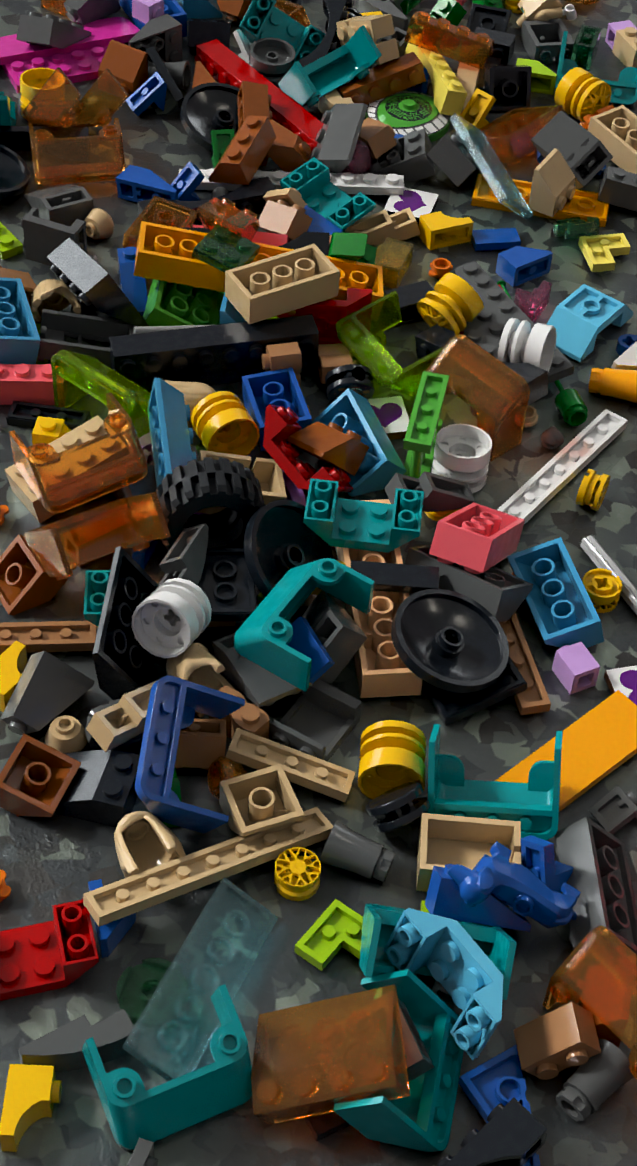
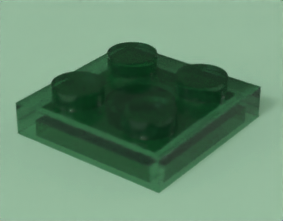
[192,225,260,272]

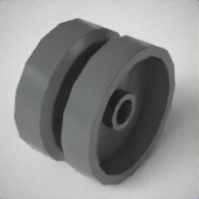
[249,37,295,90]

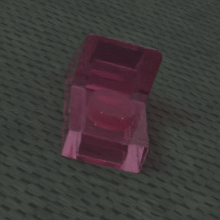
[514,281,552,324]

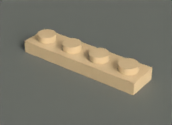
[225,728,356,802]

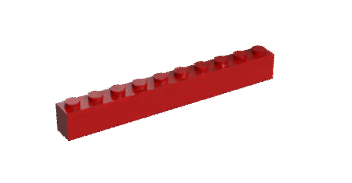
[195,39,323,151]

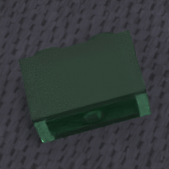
[571,24,602,70]

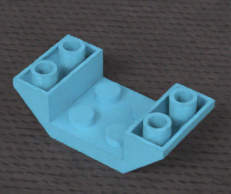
[547,284,634,362]
[383,908,503,1060]

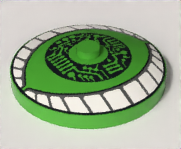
[365,91,451,142]

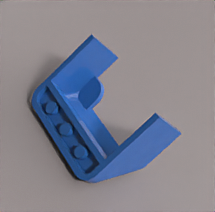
[135,675,245,834]

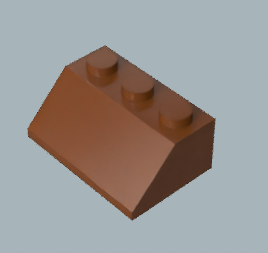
[208,115,276,185]

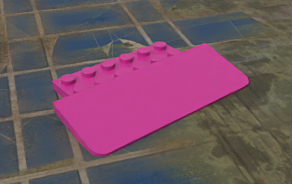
[0,17,140,93]

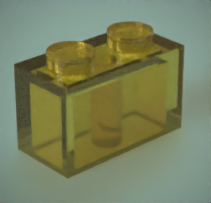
[374,237,414,289]

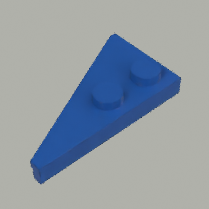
[458,1045,540,1166]

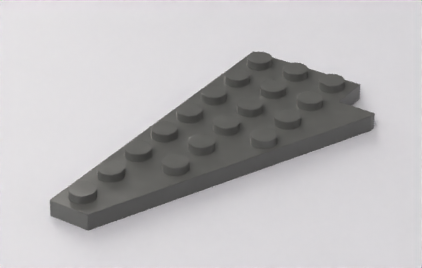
[454,261,574,399]

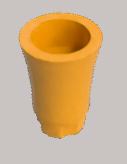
[589,368,637,404]

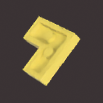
[578,233,631,272]

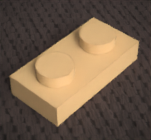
[263,187,307,208]

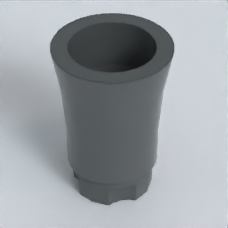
[148,61,191,91]
[320,820,396,882]
[556,1039,636,1122]

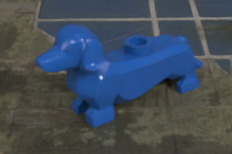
[447,841,581,928]

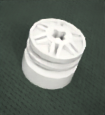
[497,318,557,372]
[431,423,492,494]
[132,578,212,658]

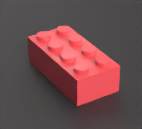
[429,502,525,574]

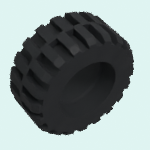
[154,457,265,550]

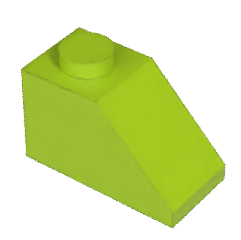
[516,58,557,95]

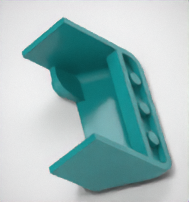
[278,25,382,108]
[555,31,637,106]
[234,558,375,692]
[427,724,563,840]
[359,903,517,1000]
[333,969,464,1152]
[82,984,255,1151]

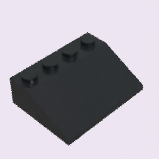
[47,238,149,326]
[92,546,158,700]

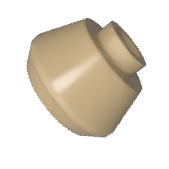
[84,208,114,240]
[45,715,88,753]

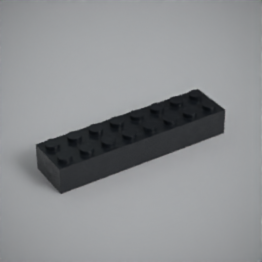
[109,314,319,397]

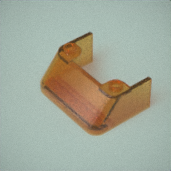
[23,68,129,128]
[28,118,126,185]
[425,334,530,461]
[9,392,148,513]
[23,492,171,581]
[543,925,637,1079]

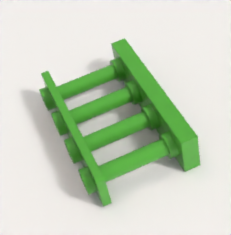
[403,371,449,479]

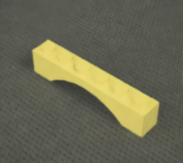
[404,33,467,117]

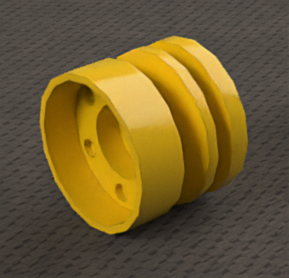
[20,67,66,124]
[554,67,612,122]
[417,273,484,338]
[190,391,260,456]
[358,720,426,800]

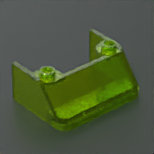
[335,291,453,396]
[51,350,151,460]

